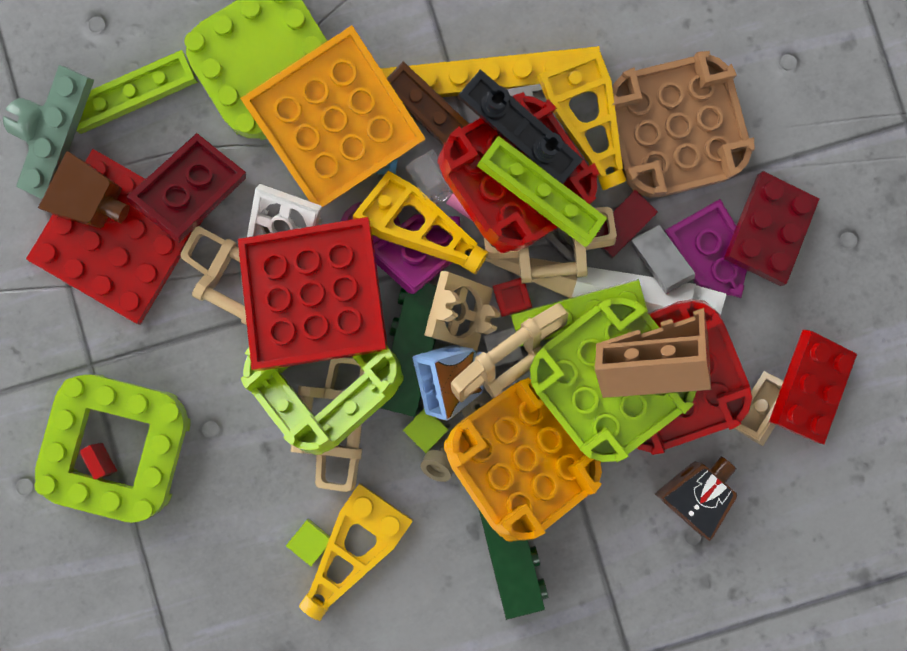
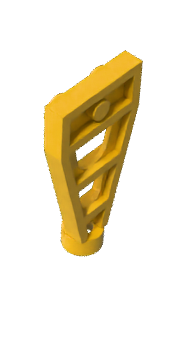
[537,50,627,190]
[353,170,489,275]
[299,483,413,621]

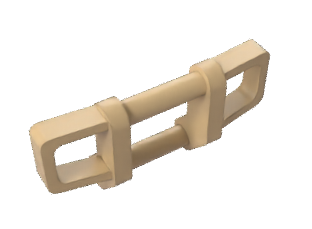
[484,207,617,283]
[180,226,247,325]
[451,303,569,402]
[290,358,365,492]

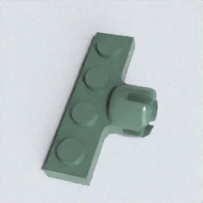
[3,65,94,199]

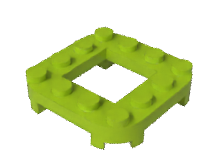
[241,346,403,455]
[35,375,191,523]

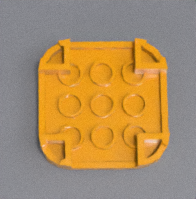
[444,377,602,542]

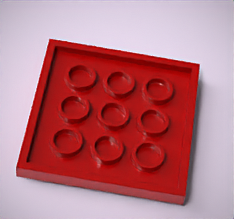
[26,149,204,325]
[238,217,387,371]

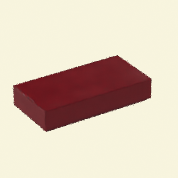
[595,190,658,259]

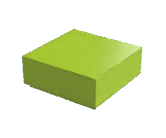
[403,409,449,453]
[286,519,330,567]

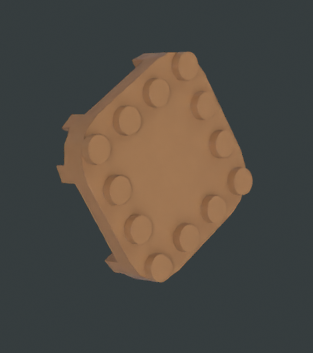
[611,51,755,198]

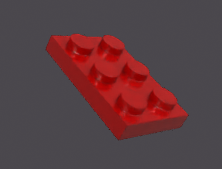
[769,330,857,445]

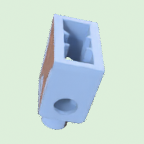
[412,345,484,421]

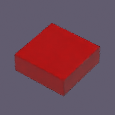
[492,278,533,318]
[80,443,117,480]

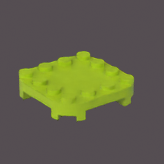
[184,0,327,141]
[530,297,696,462]

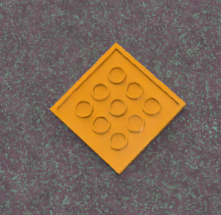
[240,25,426,208]

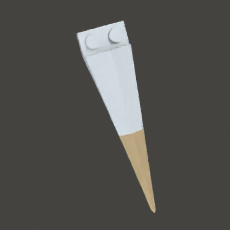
[469,252,726,315]

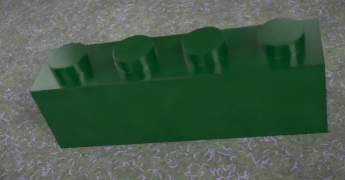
[381,283,437,417]
[478,508,549,620]

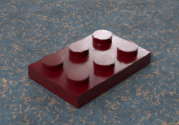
[127,133,246,243]
[724,171,820,286]

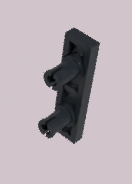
[458,69,583,184]

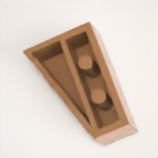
[595,308,711,398]

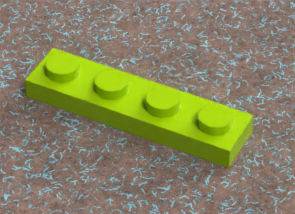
[76,50,198,134]
[477,136,607,247]
[511,279,648,346]

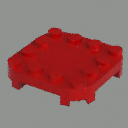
[438,92,600,253]
[637,299,753,455]

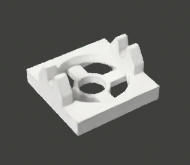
[247,184,323,237]

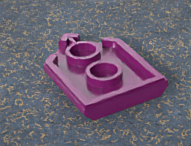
[664,199,747,298]
[374,214,460,294]

